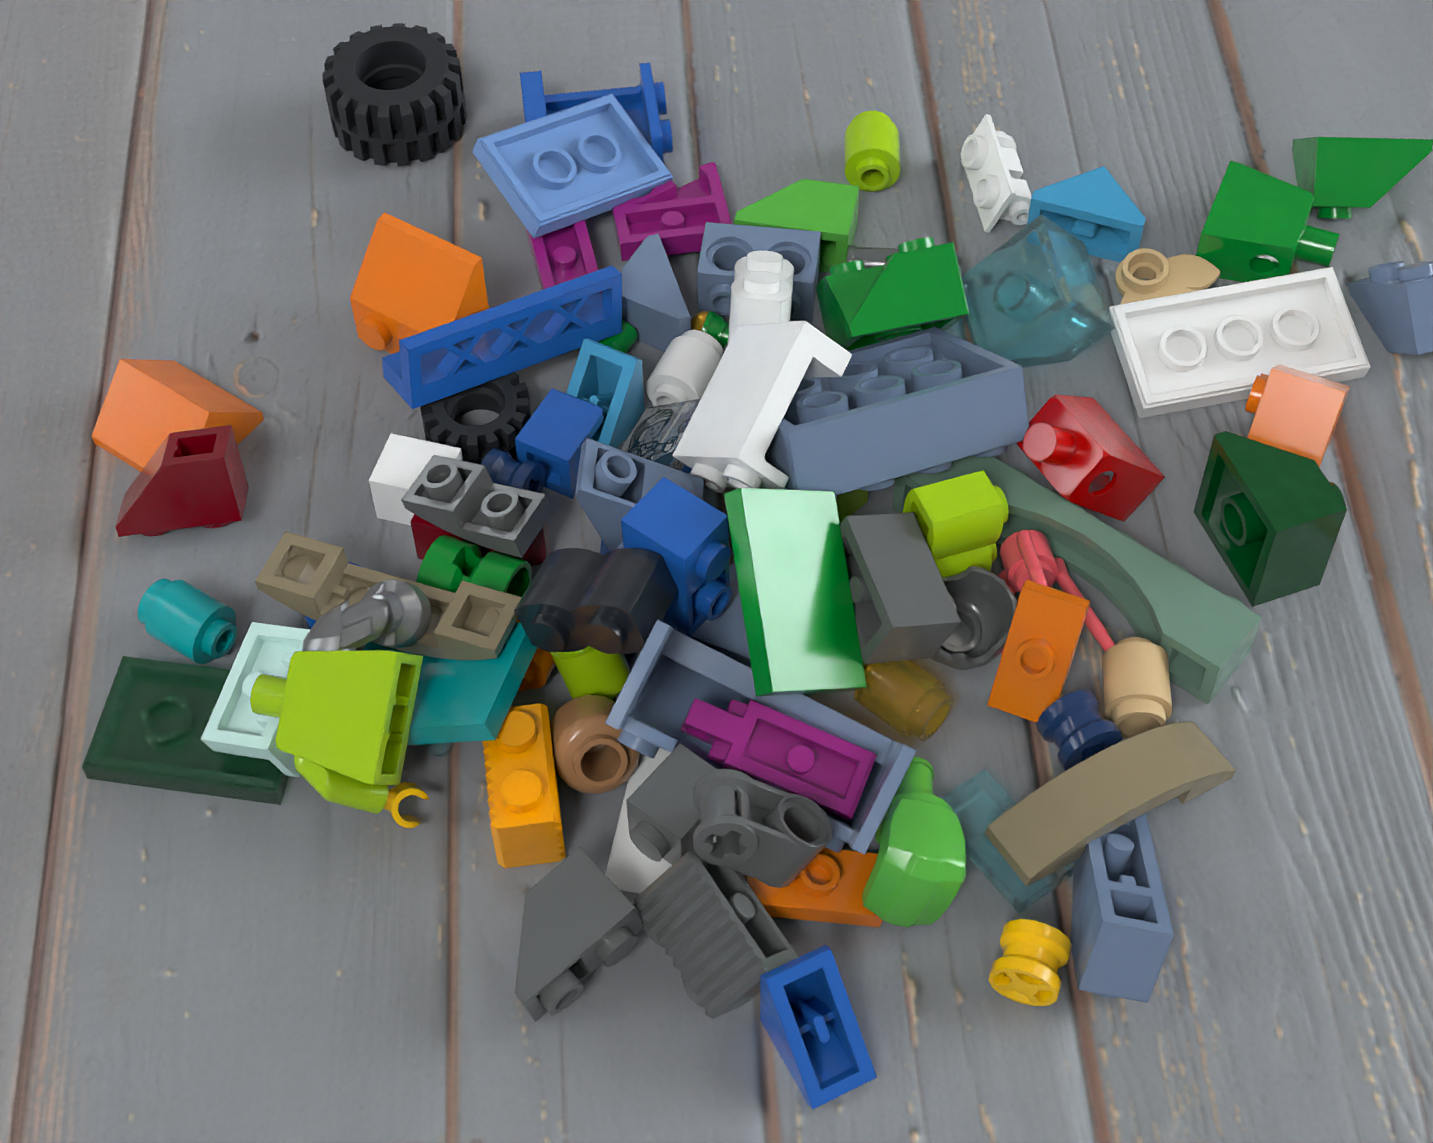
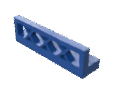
[382,265,622,409]

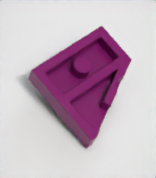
[612,162,732,261]

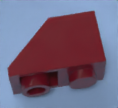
[115,425,249,537]

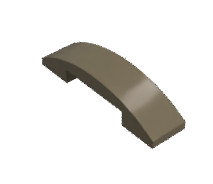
[255,531,522,660]
[984,721,1236,886]

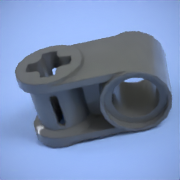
[693,769,833,888]

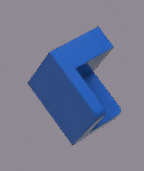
[515,388,604,499]

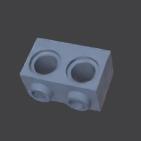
[697,222,821,322]

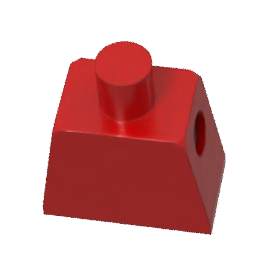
[1016,394,1165,522]

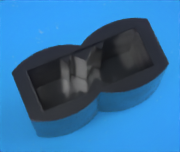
[514,548,678,654]

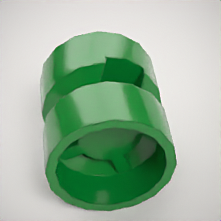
[416,534,532,597]

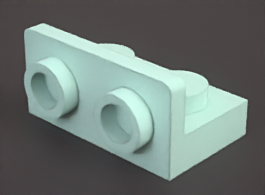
[201,622,310,777]

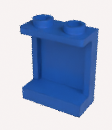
[520,62,673,162]

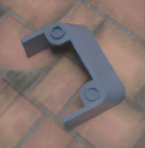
[605,620,917,855]

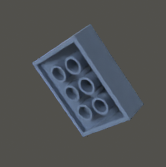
[765,327,1029,500]

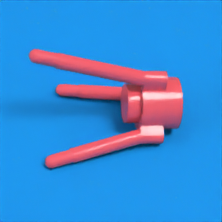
[997,530,1116,656]

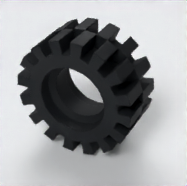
[420,372,532,465]

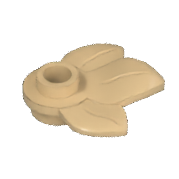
[1115,248,1220,304]

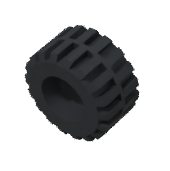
[322,23,467,166]

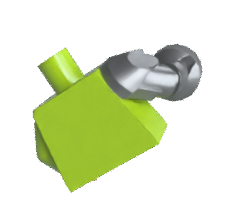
[250,579,432,828]

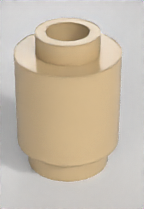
[1102,637,1172,739]

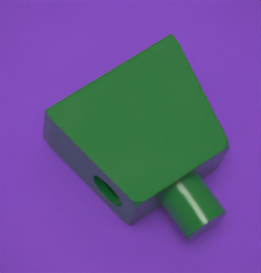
[1196,160,1340,282]

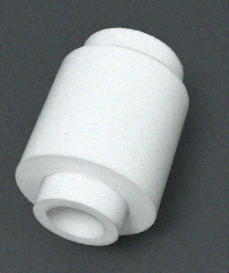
[645,330,723,418]

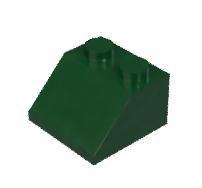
[1193,431,1347,607]

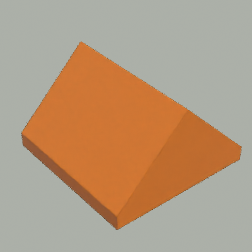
[91,359,264,472]

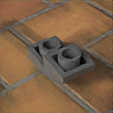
[401,455,553,558]

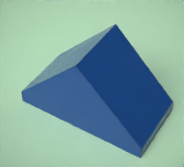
[760,945,877,1109]

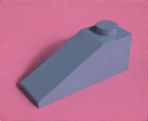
[1071,813,1174,1003]

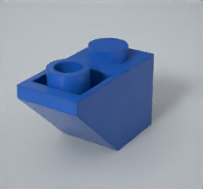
[621,477,732,637]

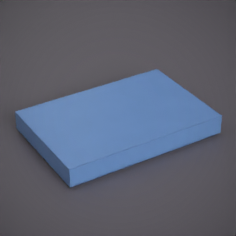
[472,94,673,239]

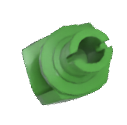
[862,757,966,927]

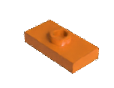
[987,580,1091,723]
[743,848,883,927]

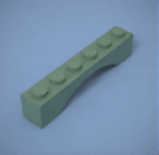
[892,456,1262,704]

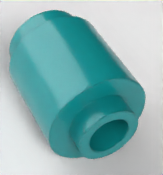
[137,578,237,664]

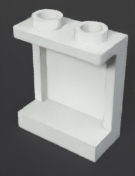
[672,321,852,493]

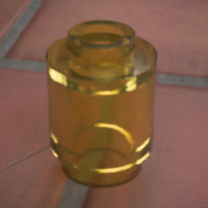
[854,660,954,741]

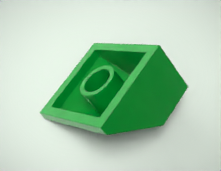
[1292,137,1433,219]

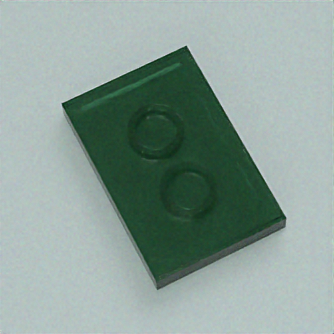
[82,656,289,805]

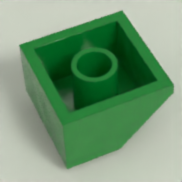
[815,237,969,351]

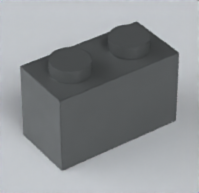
[840,512,961,664]

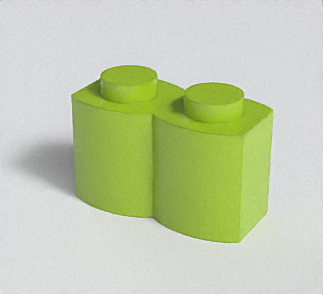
[903,470,1009,577]

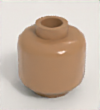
[550,694,640,794]

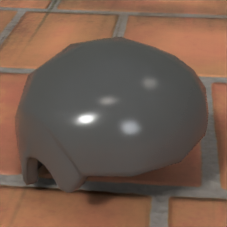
[931,566,1017,670]

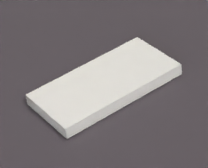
[1106,267,1371,419]

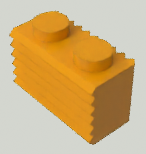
[482,703,566,868]

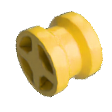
[988,919,1072,1006]

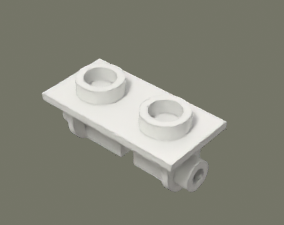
[960,114,1032,233]

